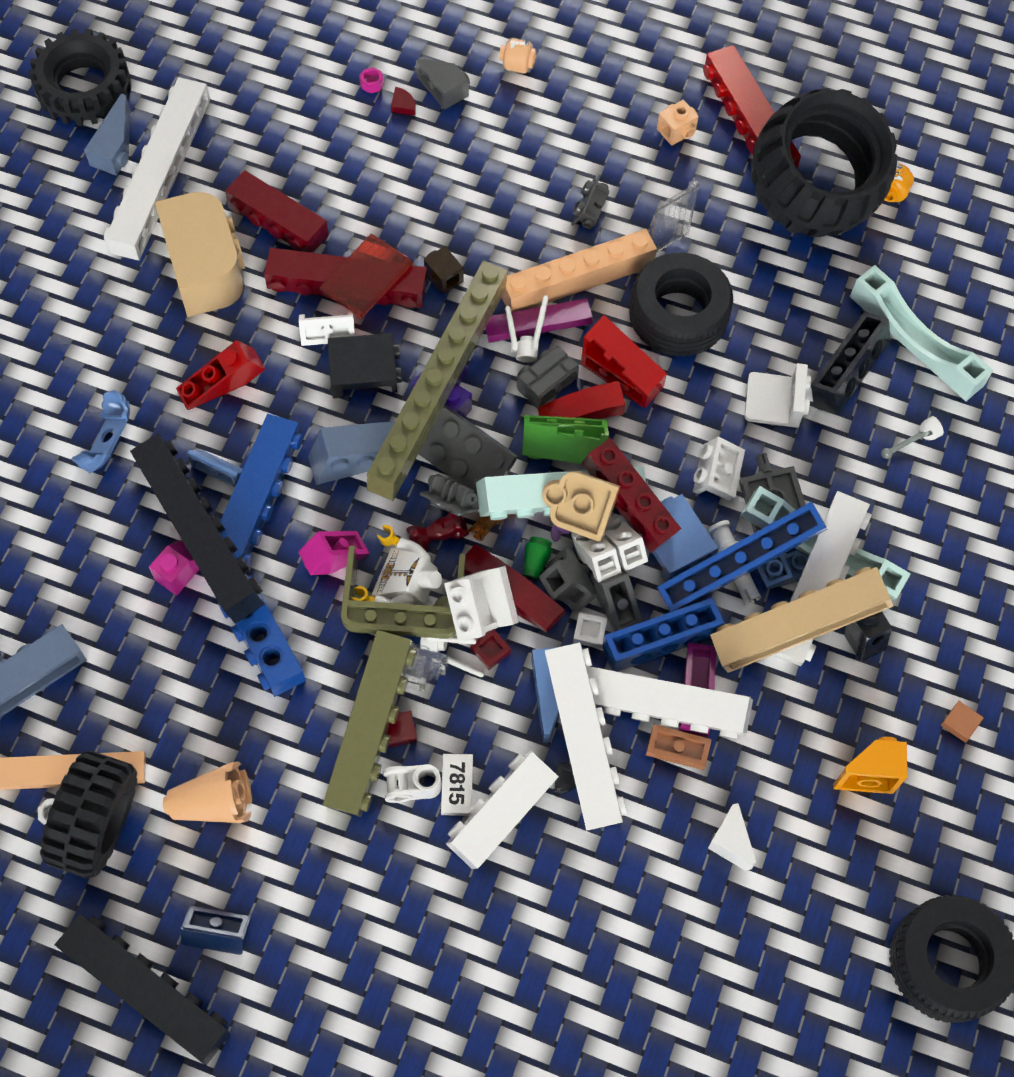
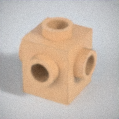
[657,100,699,146]

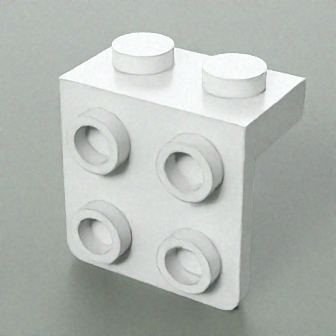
[745,363,811,428]

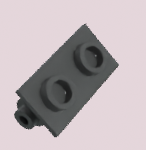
[571,174,609,229]

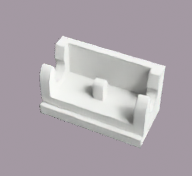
[299,311,355,346]

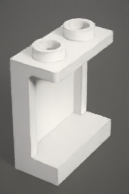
[444,566,519,641]

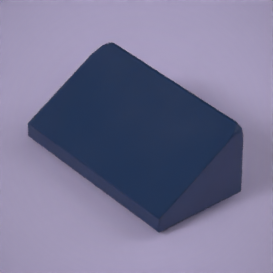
[181,906,251,955]

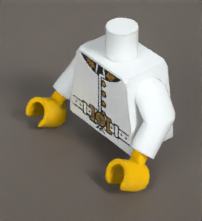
[352,525,442,605]

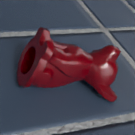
[406,510,469,553]

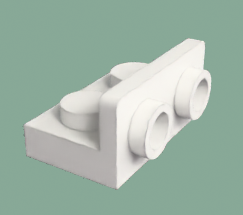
[693,437,745,501]

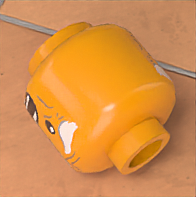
[884,164,914,202]

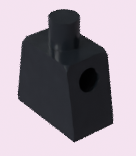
[840,611,892,662]

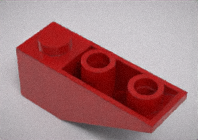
[176,340,265,410]

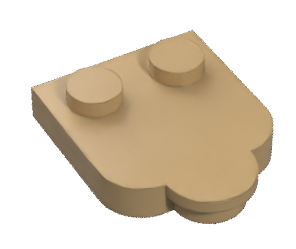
[542,471,620,542]

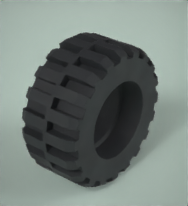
[40,750,137,878]

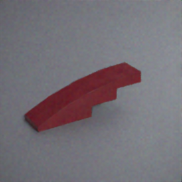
[457,544,566,633]

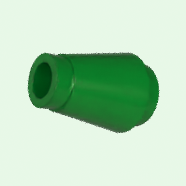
[522,537,553,581]

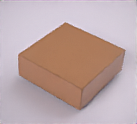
[941,701,984,743]

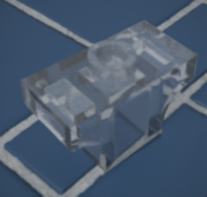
[405,644,449,694]

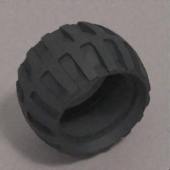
[751,88,898,237]

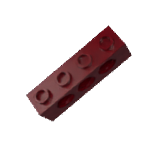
[581,438,682,553]

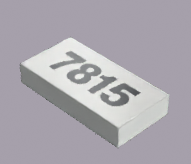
[441,754,473,816]

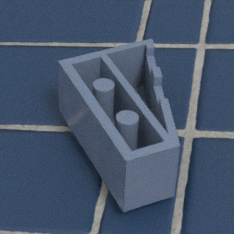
[308,421,395,485]

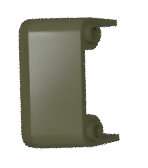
[341,546,465,639]

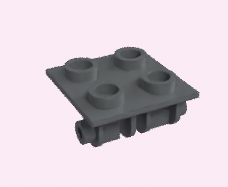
[420,474,479,516]

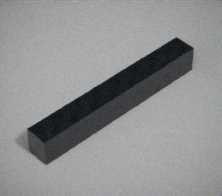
[130,433,265,624]

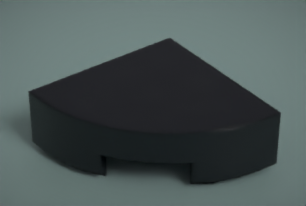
[554,762,576,794]

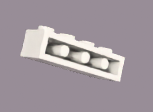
[446,752,558,869]

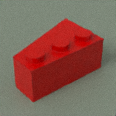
[581,315,667,409]

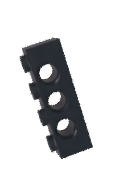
[811,311,891,415]

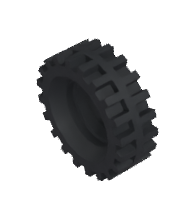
[29,29,132,126]

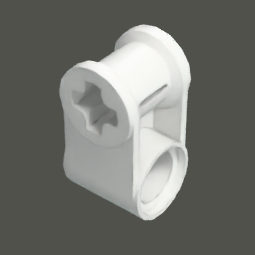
[383,764,442,803]

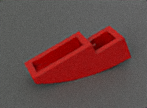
[537,381,625,419]

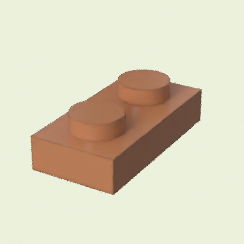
[646,724,712,770]

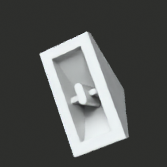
[708,803,756,871]

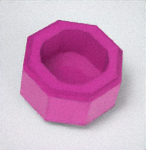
[359,67,384,93]

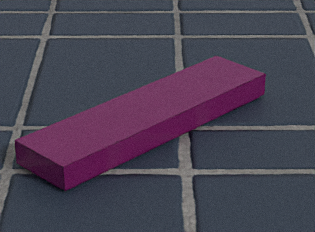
[485,298,593,343]

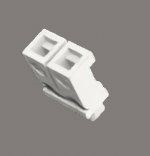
[571,514,648,583]

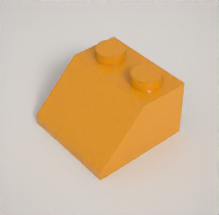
[833,737,908,794]

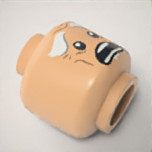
[499,38,536,74]

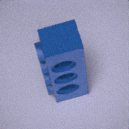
[218,576,306,697]
[602,598,724,672]

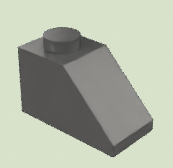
[416,58,470,110]
[590,567,642,631]

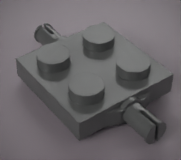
[739,453,806,533]

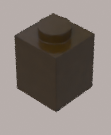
[424,246,464,295]

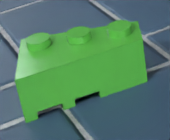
[522,415,609,464]

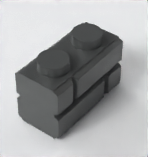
[517,346,579,409]

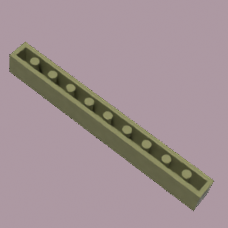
[367,261,508,501]

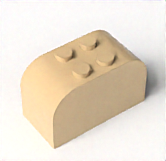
[155,192,245,317]

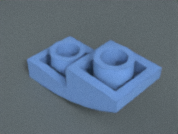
[757,550,809,589]

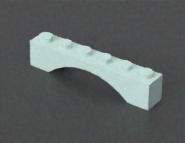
[850,265,993,401]
[740,486,910,600]

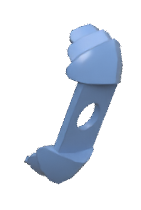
[71,390,130,473]

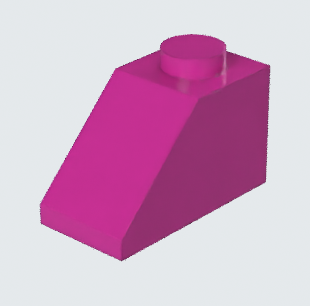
[298,531,370,575]
[149,540,199,596]

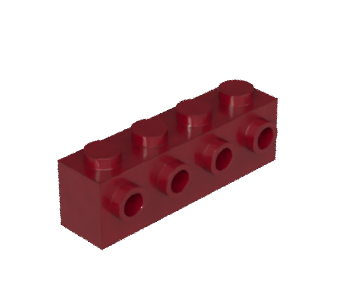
[225,170,329,253]

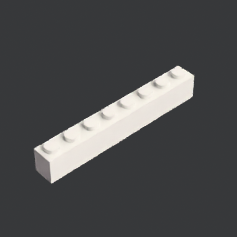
[104,77,210,261]

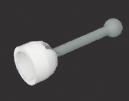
[881,416,944,459]

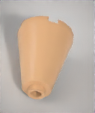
[163,762,252,823]

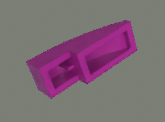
[678,643,717,738]

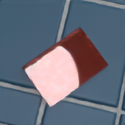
[320,234,413,320]

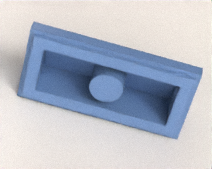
[187,450,243,487]

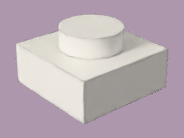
[573,612,607,649]

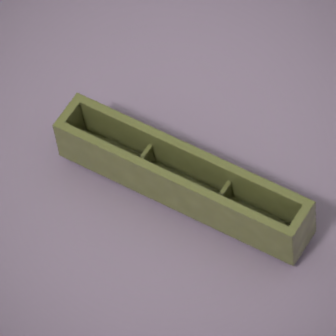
[323,630,417,817]

